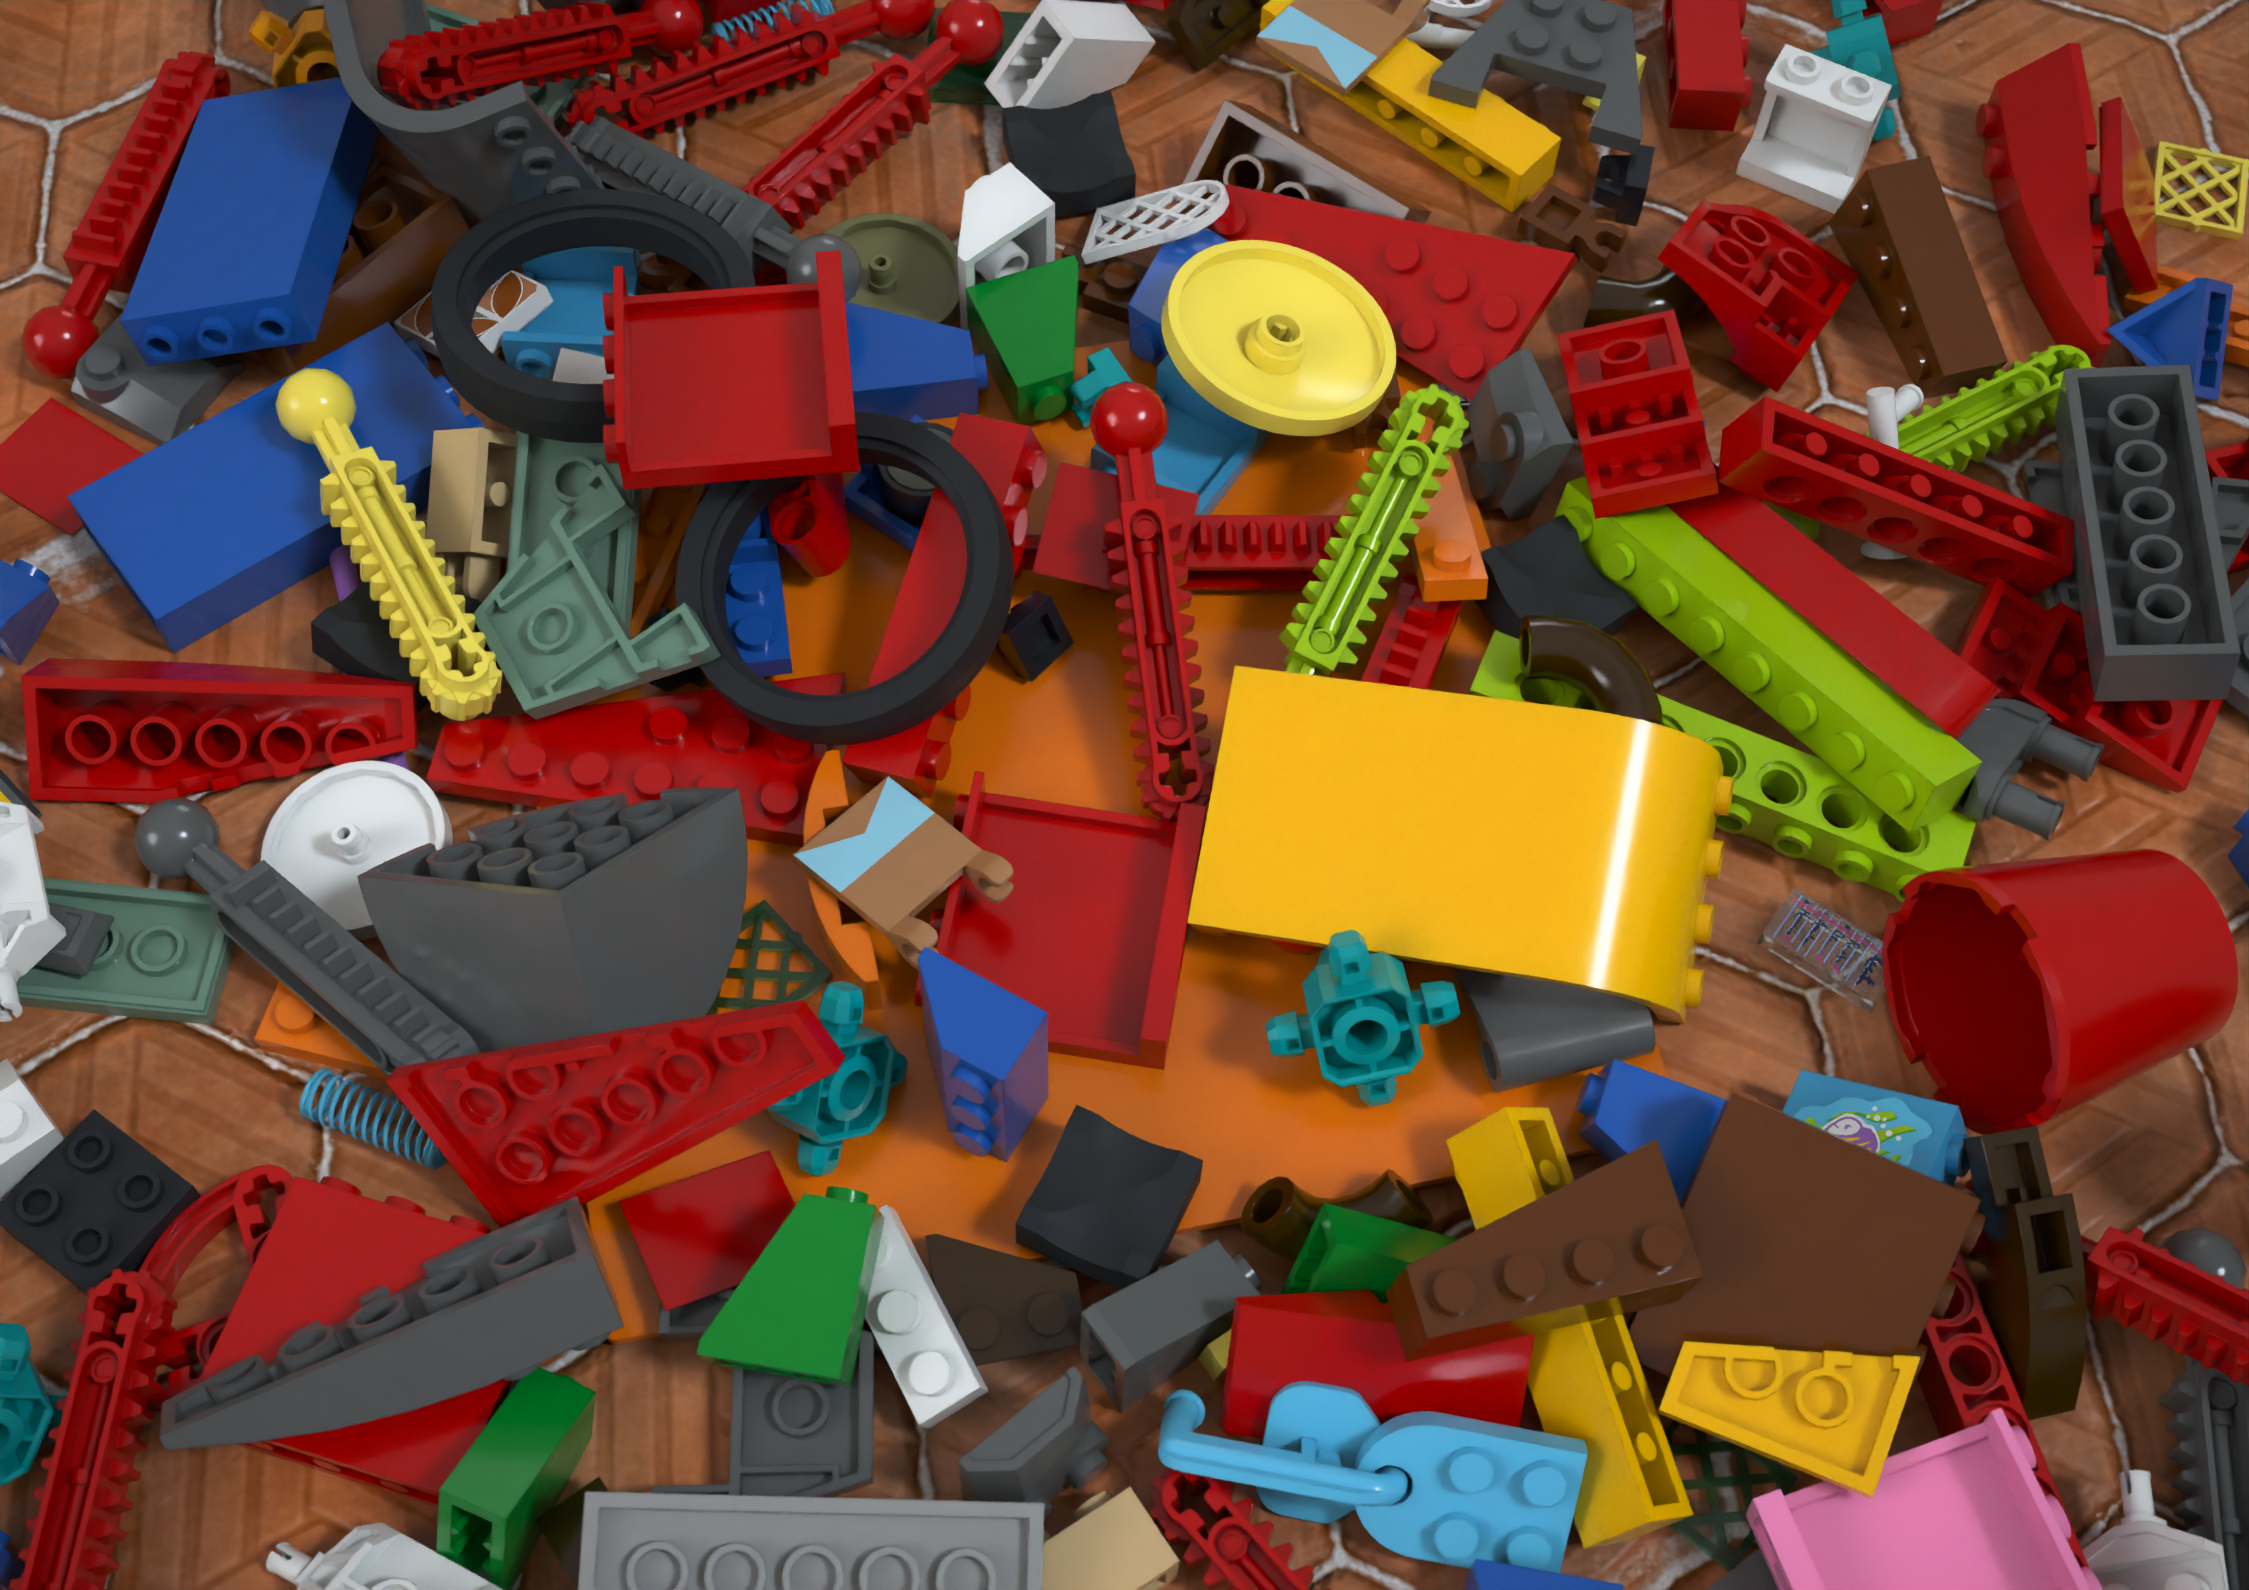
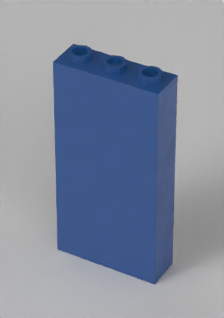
[120,77,380,367]
[67,322,485,654]

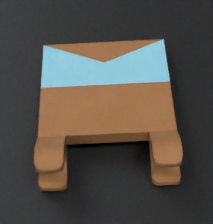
[1256,0,1430,97]
[794,776,1014,970]

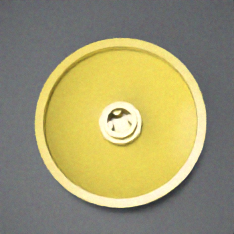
[1161,240,1396,436]

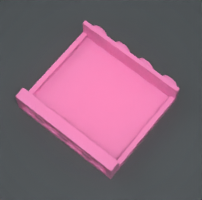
[1746,1408,2103,1590]

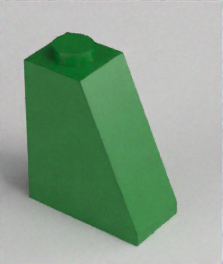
[966,255,1079,425]
[696,1186,885,1388]
[1279,1203,1458,1303]
[436,1367,596,1590]

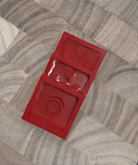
[1557,309,1719,519]
[1953,577,2224,793]
[1219,1289,1535,1439]

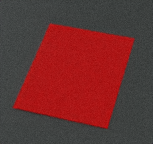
[0,397,144,536]
[1032,462,1199,591]
[619,1150,795,1312]

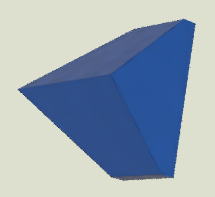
[2106,278,2233,401]

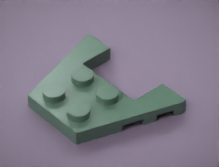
[473,463,721,720]

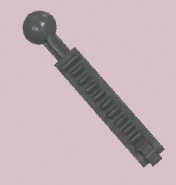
[567,115,862,303]
[134,798,480,1076]
[2159,1227,2249,1590]

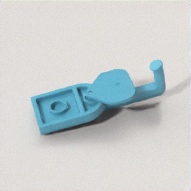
[1158,1381,1588,1573]

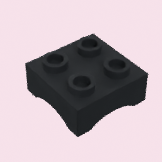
[1002,91,1136,218]
[1474,514,1639,639]
[311,582,488,713]
[1015,1104,1203,1290]
[0,1109,201,1297]

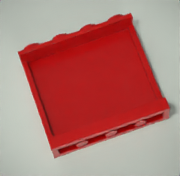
[603,250,860,490]
[915,771,1207,1070]
[197,1176,513,1508]

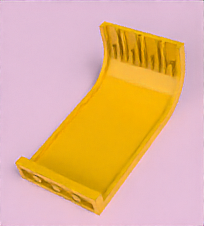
[1187,665,1734,1024]

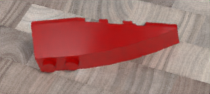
[1976,43,2111,368]
[21,658,418,803]

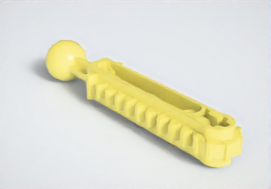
[275,368,502,721]

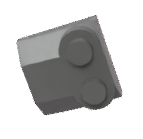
[71,312,245,446]
[1467,349,1574,520]
[958,1365,1110,1520]

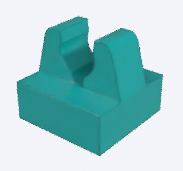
[1070,347,1132,428]

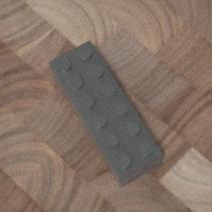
[2054,365,2241,702]

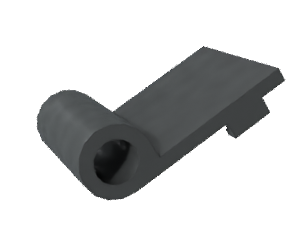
[1451,967,1655,1093]

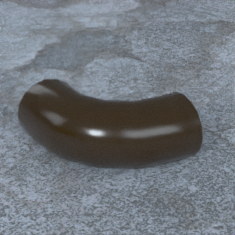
[1583,265,1705,329]
[1519,615,1664,726]
[1241,1169,1434,1263]

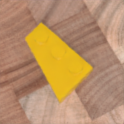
[1658,1341,1921,1499]

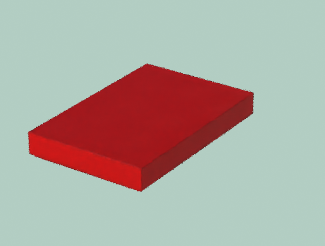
[2099,97,2158,295]

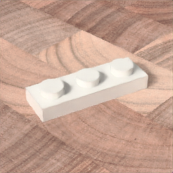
[865,1205,989,1429]

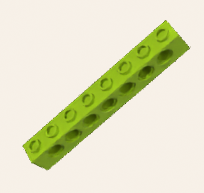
[1468,630,1977,902]

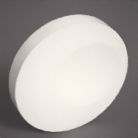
[261,761,453,940]

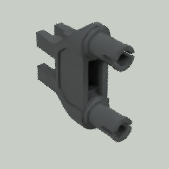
[1924,699,2104,841]

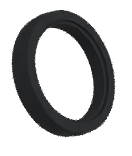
[431,189,756,443]
[675,412,1014,745]

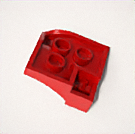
[1657,198,1860,392]

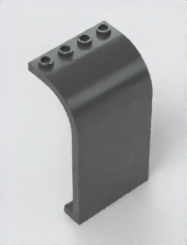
[322,0,605,227]

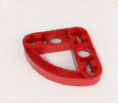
[138,1164,294,1412]

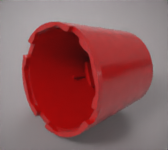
[1882,849,2238,1135]

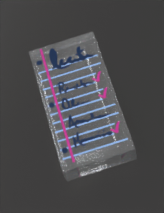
[1757,887,1886,1014]

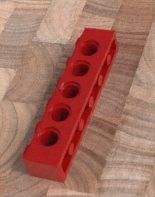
[1718,396,2074,598]

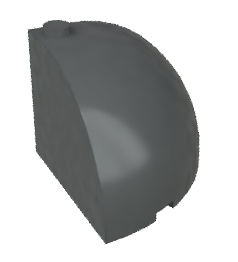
[357,787,748,1053]

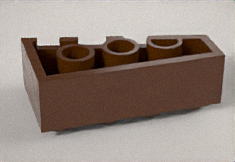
[1828,156,2008,399]
[1386,1139,1704,1362]

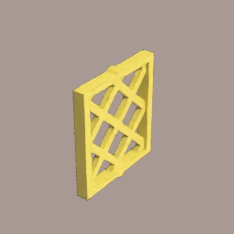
[2153,141,2249,241]

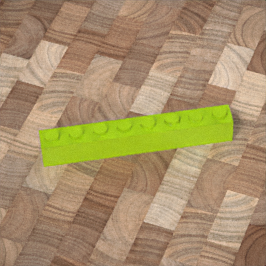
[1553,475,1983,833]

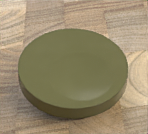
[824,213,960,326]

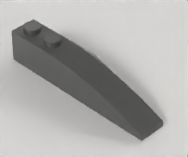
[159,1196,624,1449]

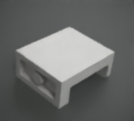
[1735,44,1892,214]

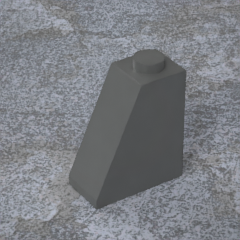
[1080,1240,1261,1414]

